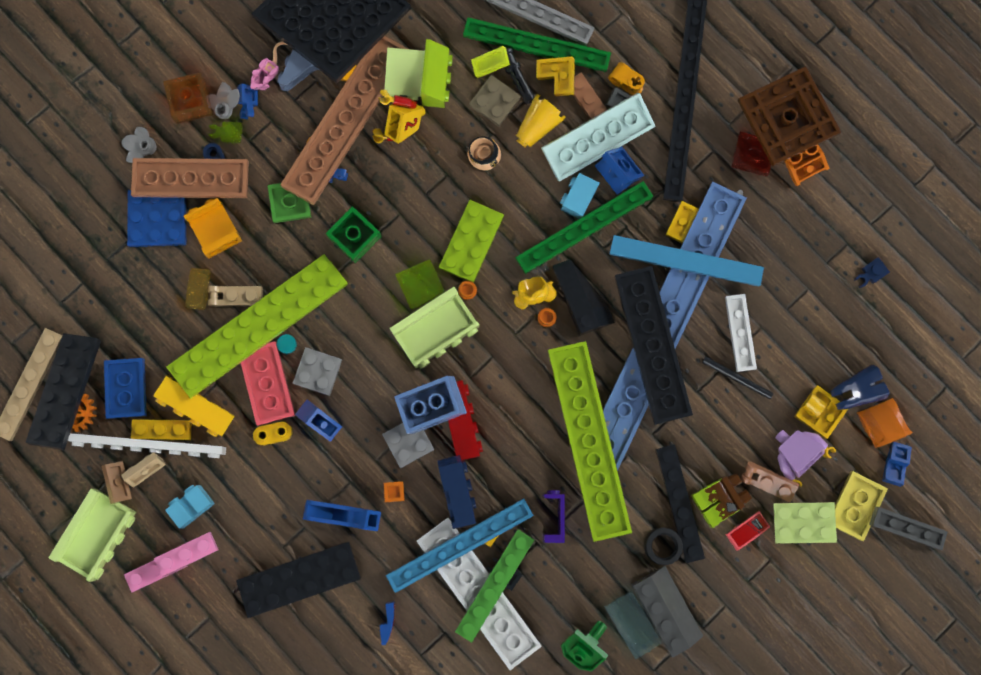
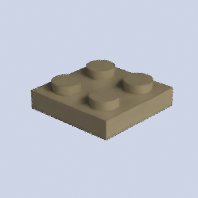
[469,75,521,127]

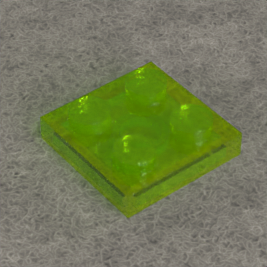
[395,259,445,309]

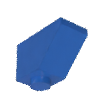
[295,399,342,442]

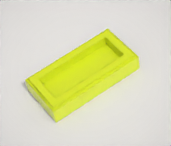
[471,46,510,78]

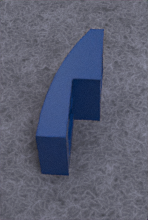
[882,442,912,487]
[380,601,395,645]

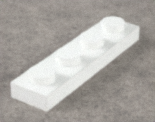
[725,294,757,372]

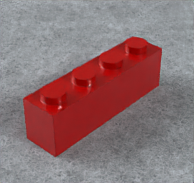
[448,380,483,461]

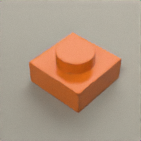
[384,481,405,502]

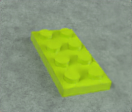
[439,200,504,283]

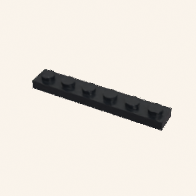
[655,445,705,563]

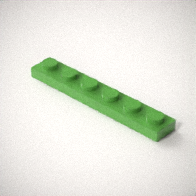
[455,529,534,643]

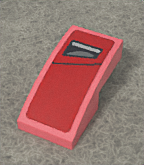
[725,511,770,551]

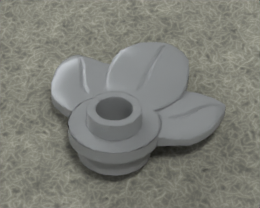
[208,82,240,120]
[121,127,157,163]

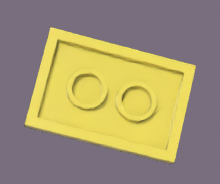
[835,471,888,541]

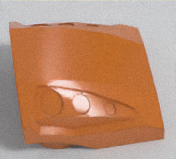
[784,145,830,186]
[857,398,913,448]

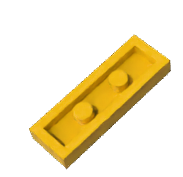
[131,420,192,440]

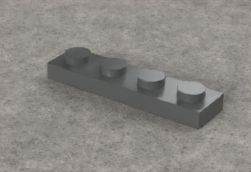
[869,506,948,550]

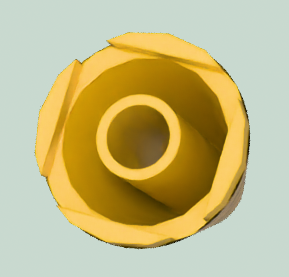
[516,94,566,148]

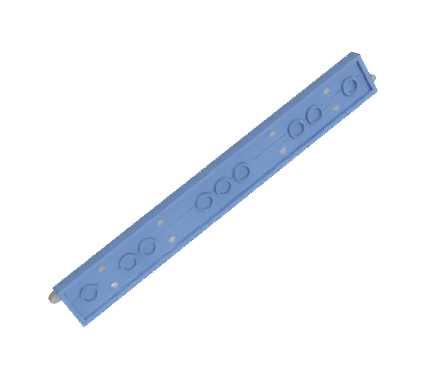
[603,182,747,471]

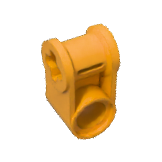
[608,62,645,96]

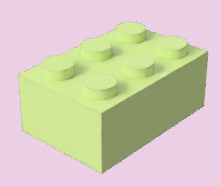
[773,502,837,543]

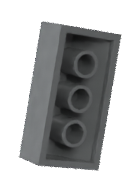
[631,566,703,658]

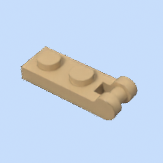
[208,286,263,307]

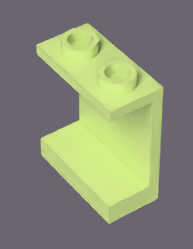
[384,47,425,100]

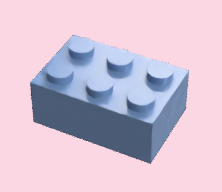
[394,376,467,434]

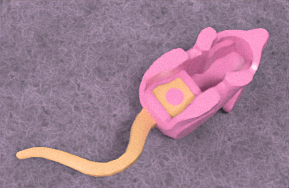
[250,41,287,90]

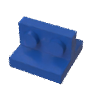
[595,146,645,195]

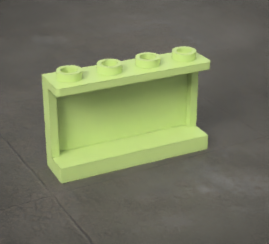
[390,287,479,369]
[49,489,136,582]

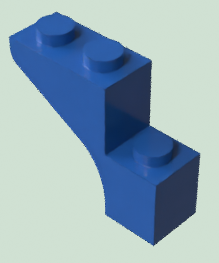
[303,500,381,531]

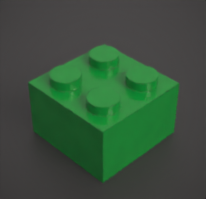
[326,206,382,264]

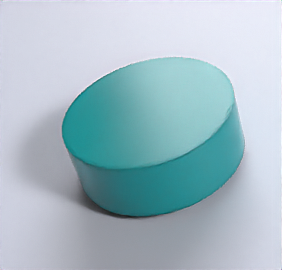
[277,334,297,354]

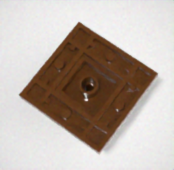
[737,66,841,167]

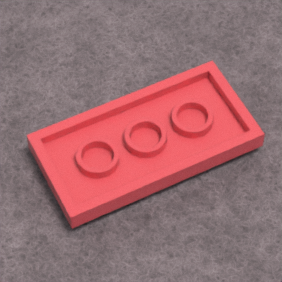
[241,341,295,426]

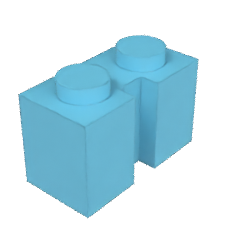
[560,173,599,219]
[165,485,215,529]

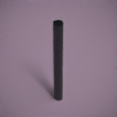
[702,356,774,400]

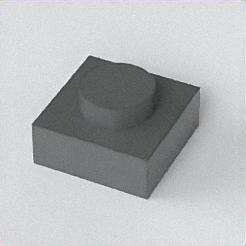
[606,87,631,108]

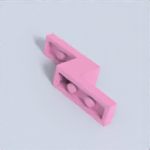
[124,532,219,593]

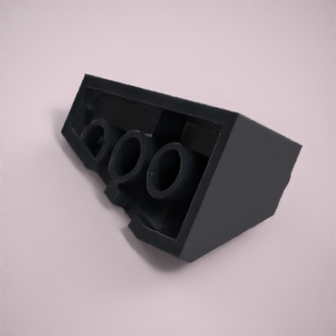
[552,259,615,336]

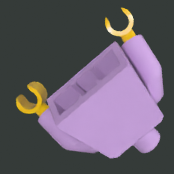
[776,430,836,487]

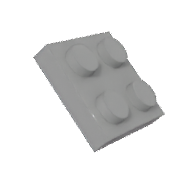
[293,347,342,396]
[382,423,435,468]

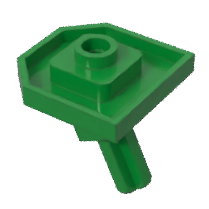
[561,621,608,672]

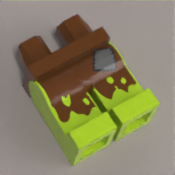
[690,474,752,528]

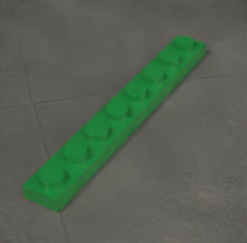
[463,17,611,72]
[515,181,654,275]

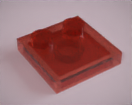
[731,131,771,177]

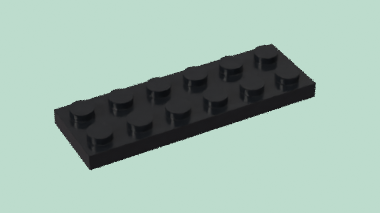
[26,333,101,450]
[236,542,361,618]

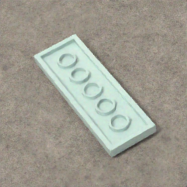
[541,93,656,181]

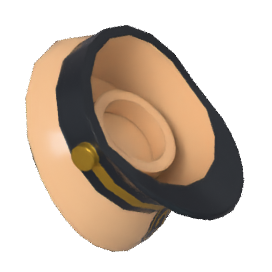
[467,136,501,170]

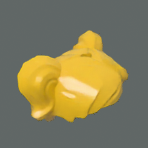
[512,276,556,309]

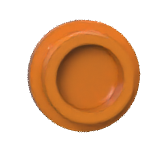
[458,281,477,300]
[538,308,557,327]

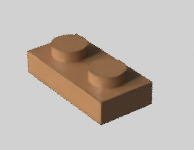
[102,461,132,504]

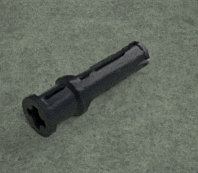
[505,48,534,105]

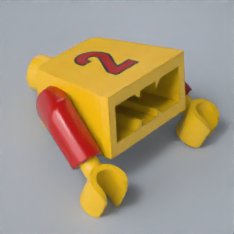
[372,90,425,144]

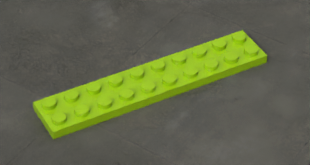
[166,254,348,399]
[548,341,632,542]

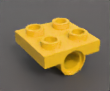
[794,385,848,439]

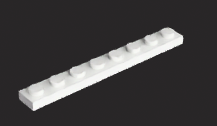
[68,433,226,458]

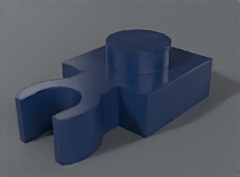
[854,257,890,288]

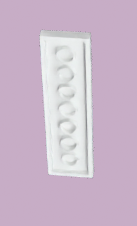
[417,518,542,670]

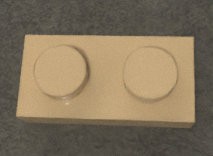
[121,452,166,488]

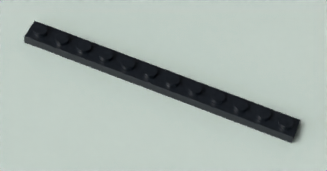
[663,0,707,202]

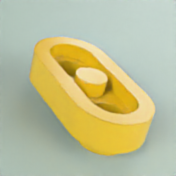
[253,422,293,446]

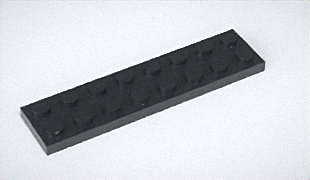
[614,266,693,425]

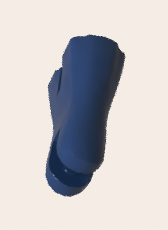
[830,365,890,410]

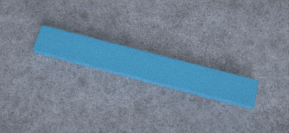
[609,235,764,287]
[386,499,534,593]

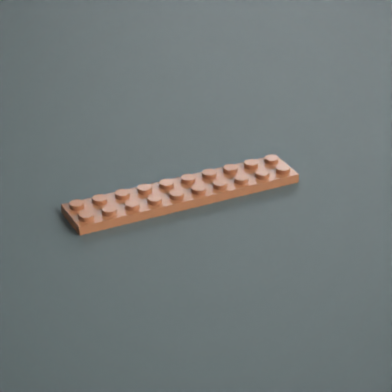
[280,36,408,205]

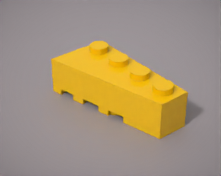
[153,375,235,437]

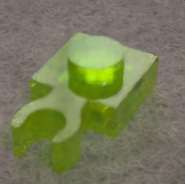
[208,122,242,143]

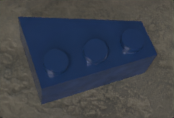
[437,455,477,529]

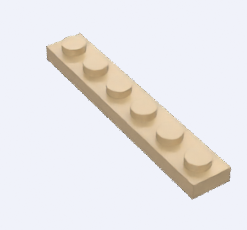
[0,328,62,441]

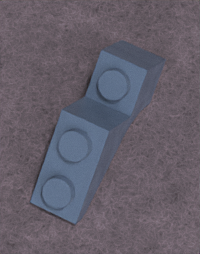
[278,50,319,91]

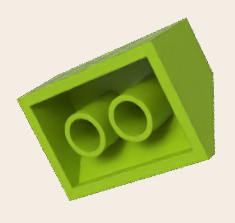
[421,39,453,108]

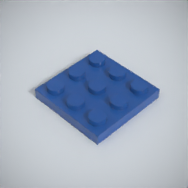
[127,190,186,247]

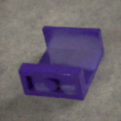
[542,490,565,543]

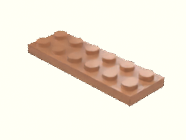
[131,158,249,198]

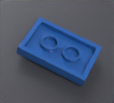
[104,358,147,419]

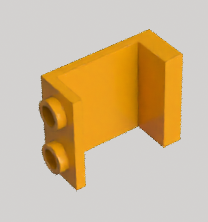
[184,198,242,259]

